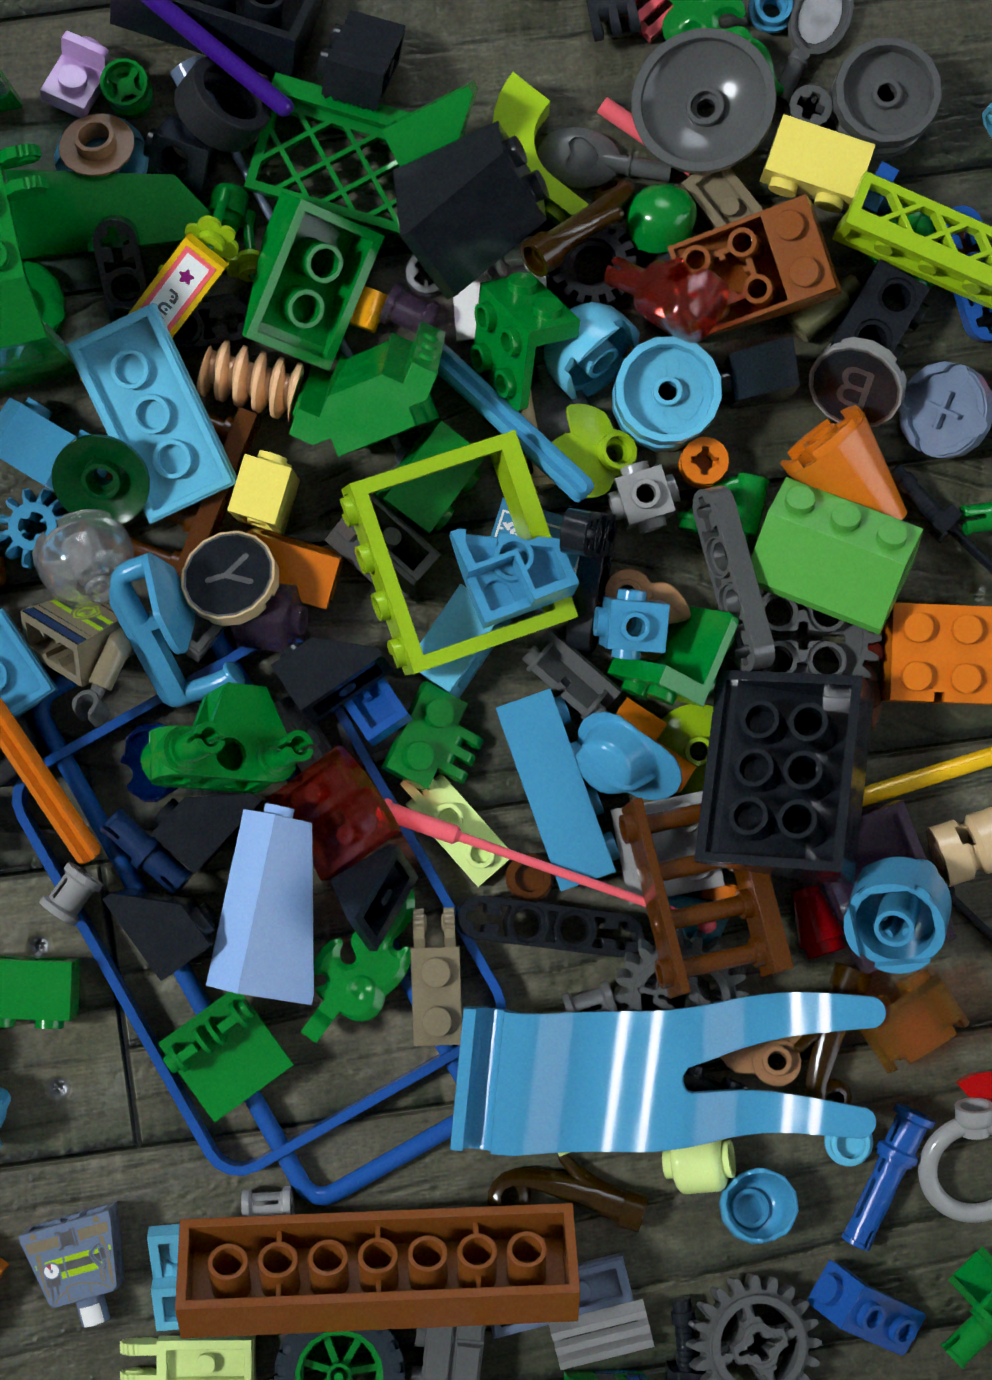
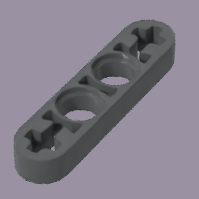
[692,485,775,671]

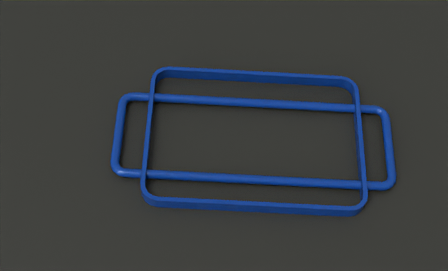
[12,629,506,1206]

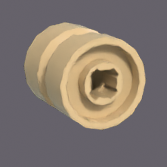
[926,807,992,887]

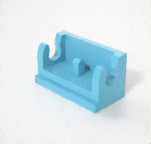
[419,584,511,698]

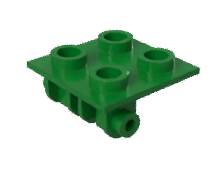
[158,992,294,1123]

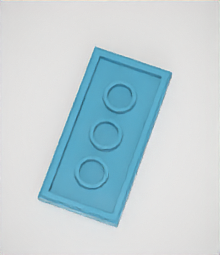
[66,303,237,524]

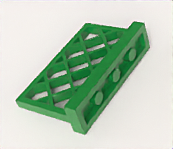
[244,72,410,236]

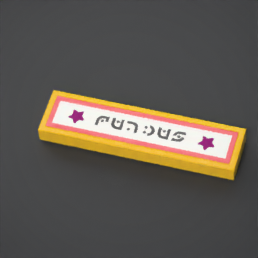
[80,233,229,382]

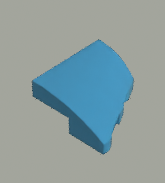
[449,529,579,629]

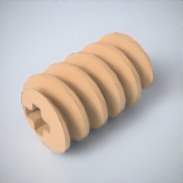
[197,339,304,421]

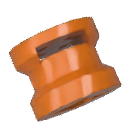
[678,437,729,489]

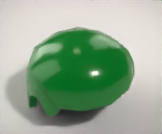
[625,183,698,253]

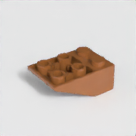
[667,194,843,339]

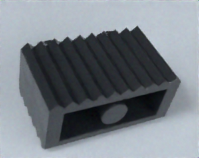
[317,10,406,112]

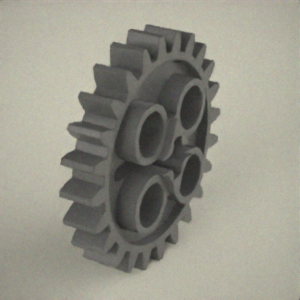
[726,588,882,681]

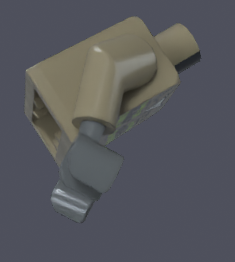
[20,588,135,727]

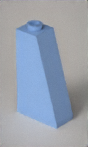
[206,803,314,1005]

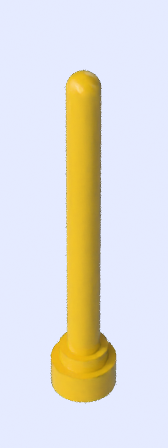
[862,746,992,807]

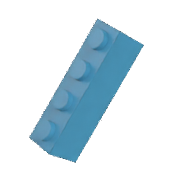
[496,688,620,891]

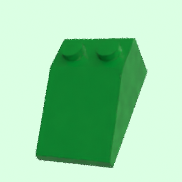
[242,192,385,371]

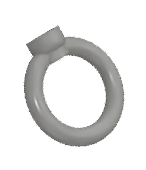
[918,1098,992,1223]

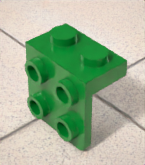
[470,272,580,411]
[607,606,739,707]

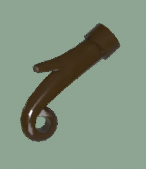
[520,178,636,277]
[793,962,872,1104]
[487,1154,649,1233]

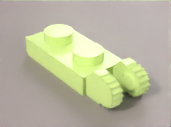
[120,1335,256,1380]

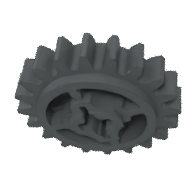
[614,928,749,1011]
[686,1273,822,1380]

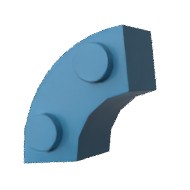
[0,397,108,492]

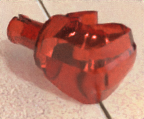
[605,256,730,343]

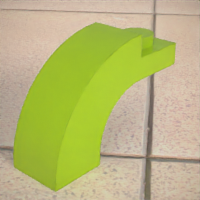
[492,72,589,226]

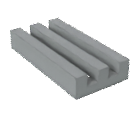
[549,1299,655,1370]

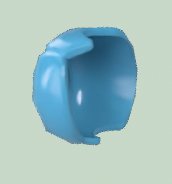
[719,1168,799,1245]

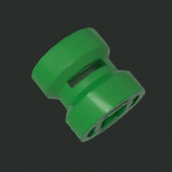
[100,58,155,119]

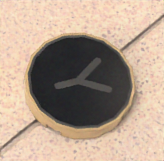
[181,531,279,626]

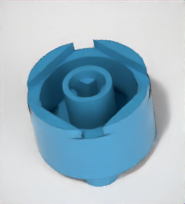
[843,857,952,974]

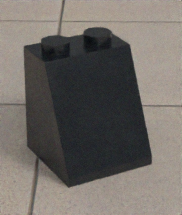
[393,121,549,300]

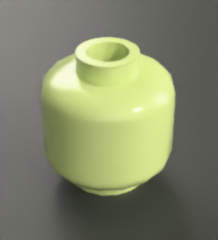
[662,1139,736,1194]

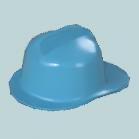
[576,711,682,801]

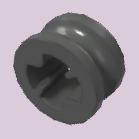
[406,255,442,298]

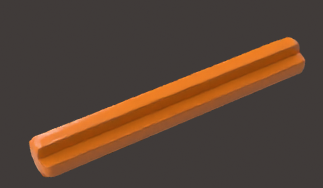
[0,697,101,865]

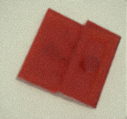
[268,746,401,881]

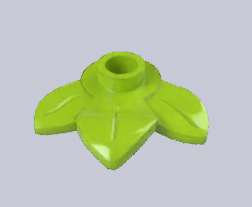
[552,403,637,498]

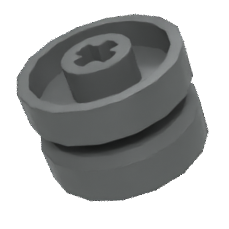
[827,37,942,161]

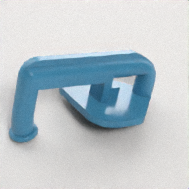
[109,552,245,707]

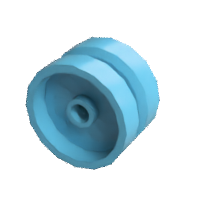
[612,336,722,452]

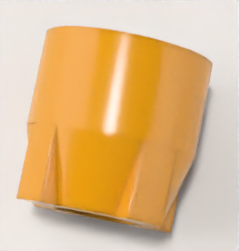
[349,286,390,333]

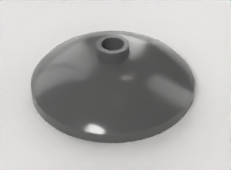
[631,28,776,174]

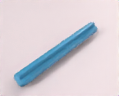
[438,343,594,502]

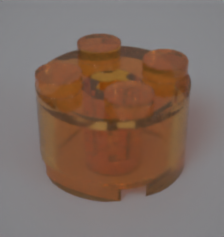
[859,968,970,1074]

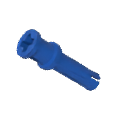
[841,1102,936,1251]

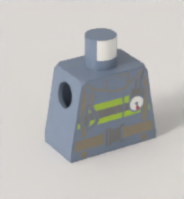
[18,1201,125,1327]

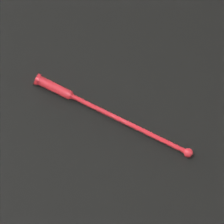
[378,798,717,934]

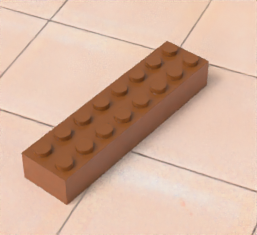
[175,1203,580,1338]

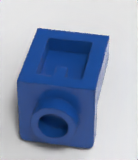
[344,677,413,747]

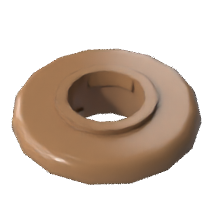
[59,113,134,177]

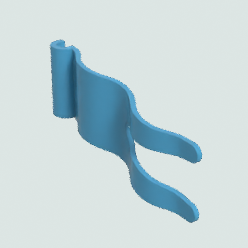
[450,992,886,1156]

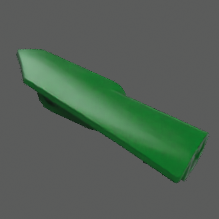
[4,170,211,259]

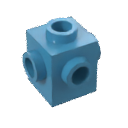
[593,588,670,660]

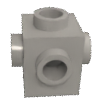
[607,461,680,534]

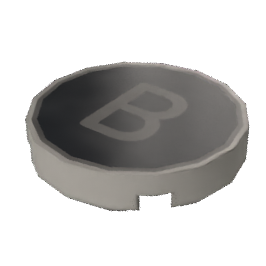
[809,337,907,427]

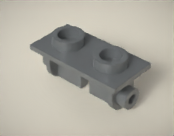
[522,627,623,720]

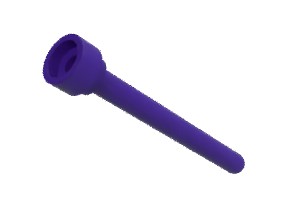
[140,0,294,117]

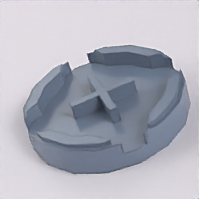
[898,361,992,459]

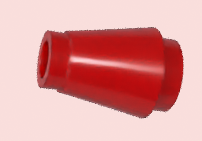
[791,885,845,960]

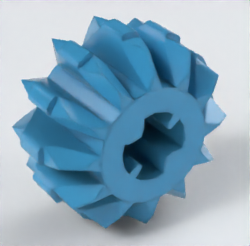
[0,488,79,569]

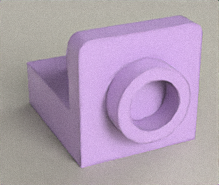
[40,31,109,118]

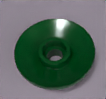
[51,434,150,527]

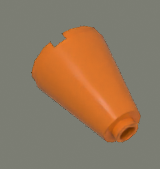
[780,405,907,520]

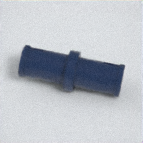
[100,808,194,896]

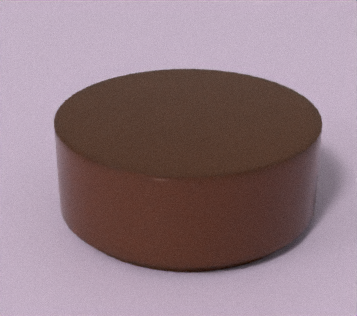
[505,853,554,902]

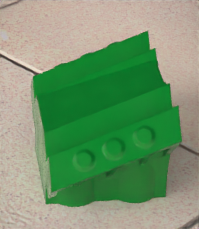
[289,321,446,457]

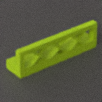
[832,171,992,309]

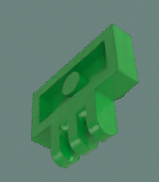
[381,681,484,790]

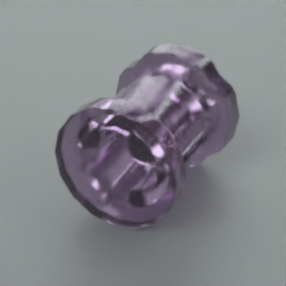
[379,283,441,334]

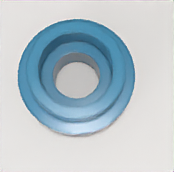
[748,0,794,34]

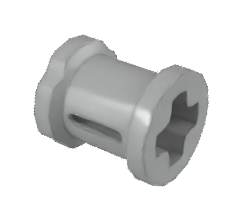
[39,861,103,926]
[241,1185,295,1217]

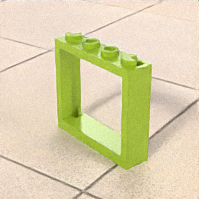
[339,430,578,675]

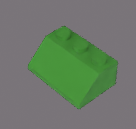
[751,477,923,635]

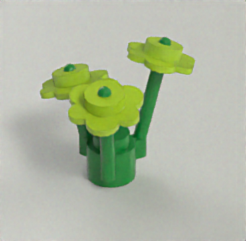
[158,183,260,296]

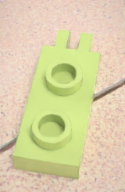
[400,774,509,887]

